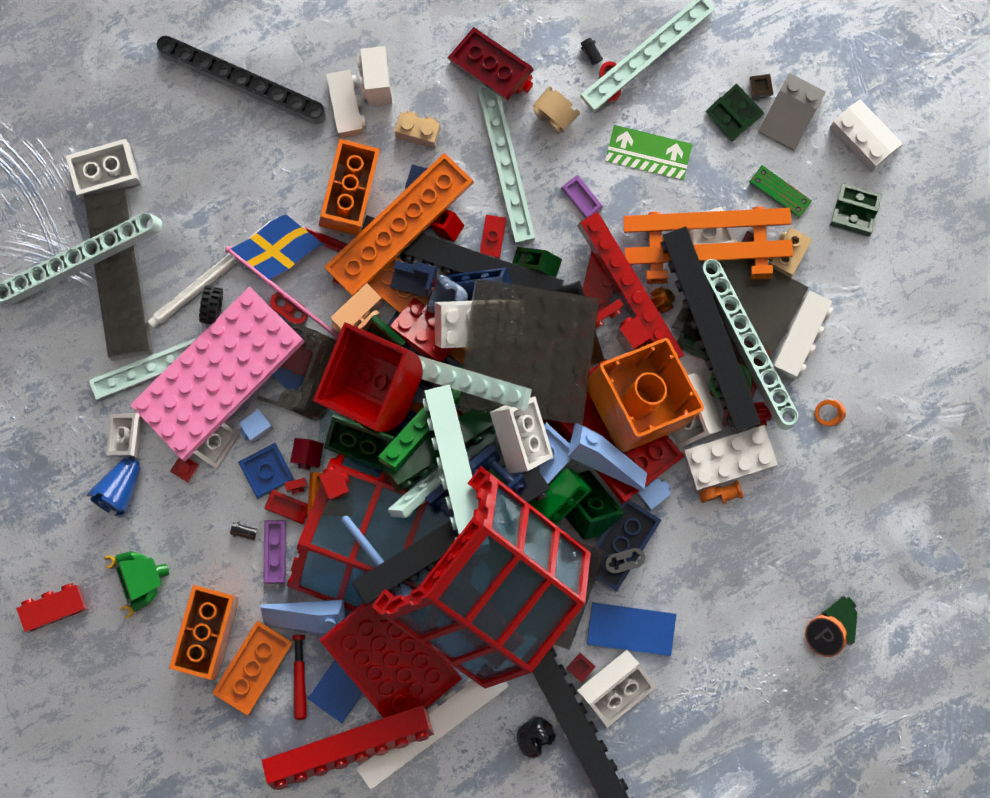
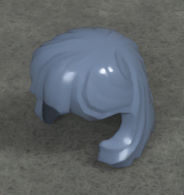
[428,275,468,314]

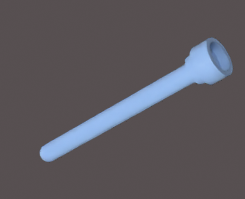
[341,516,412,597]

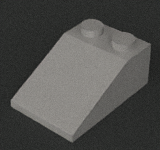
[758,73,826,151]

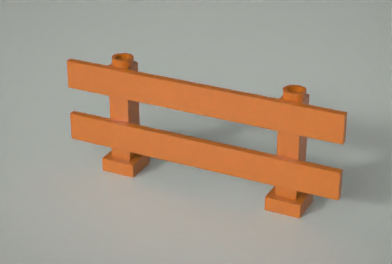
[623,206,793,284]

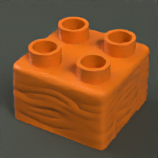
[585,338,704,452]

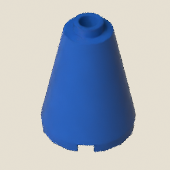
[87,457,141,518]

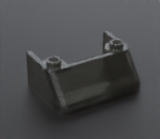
[257,321,337,422]

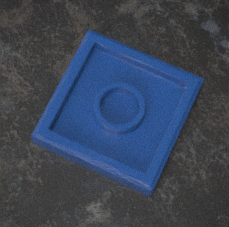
[238,443,295,499]

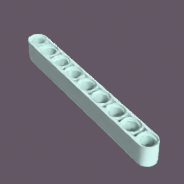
[0,213,162,304]
[702,259,799,430]

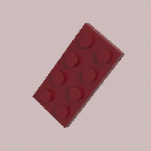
[447,27,534,101]

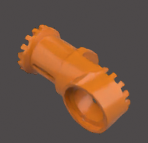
[698,480,743,505]

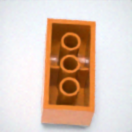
[318,139,380,236]
[169,585,238,680]

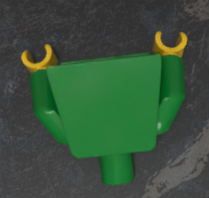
[104,551,169,618]

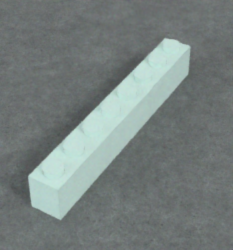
[422,385,490,555]

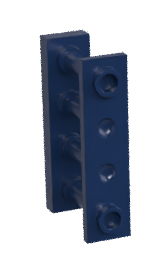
[425,444,528,536]

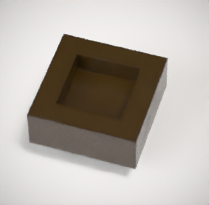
[749,74,773,99]

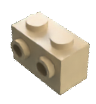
[395,111,441,149]
[768,228,812,279]

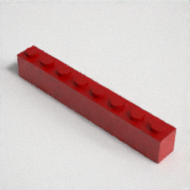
[577,212,685,359]
[262,705,434,790]

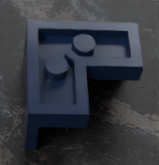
[390,260,437,299]

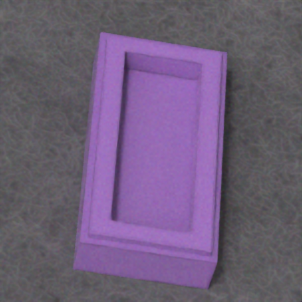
[561,175,603,219]

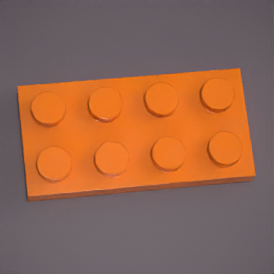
[212,620,294,716]

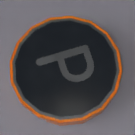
[805,615,847,657]

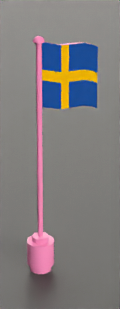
[225,214,339,339]

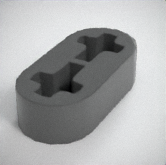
[605,548,645,574]

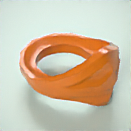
[814,399,846,427]

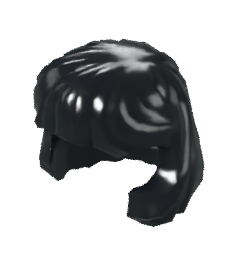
[517,717,556,758]

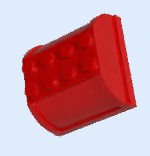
[313,322,423,432]

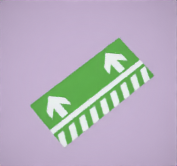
[605,125,692,180]

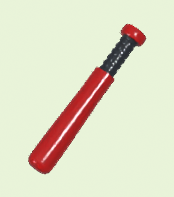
[292,635,307,720]

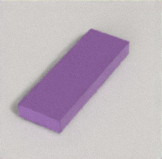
[264,520,286,584]

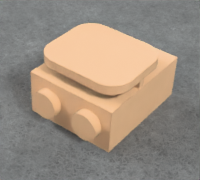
[331,283,383,335]

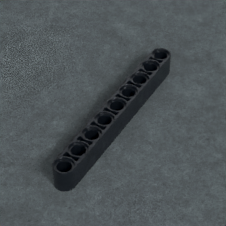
[156,36,326,124]

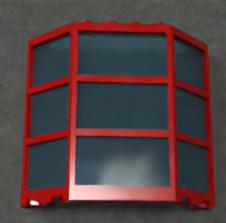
[287,454,479,634]
[372,466,591,689]

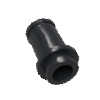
[581,38,603,65]
[230,521,258,541]

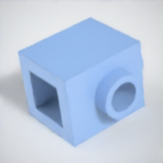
[239,409,273,442]
[637,478,671,511]

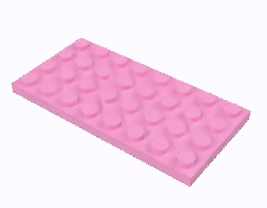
[130,286,305,462]

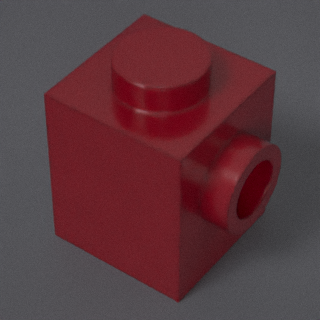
[290,438,324,471]

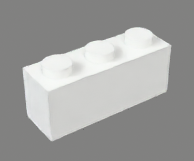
[326,69,366,138]

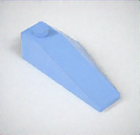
[568,423,647,491]
[260,600,347,637]

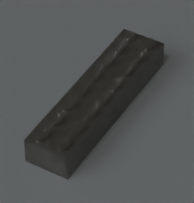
[84,188,153,361]

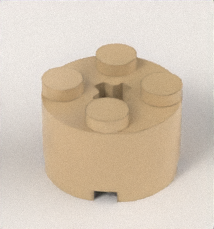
[533,86,580,134]

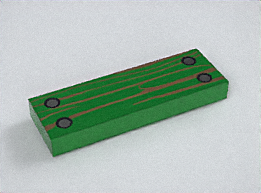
[749,165,812,218]

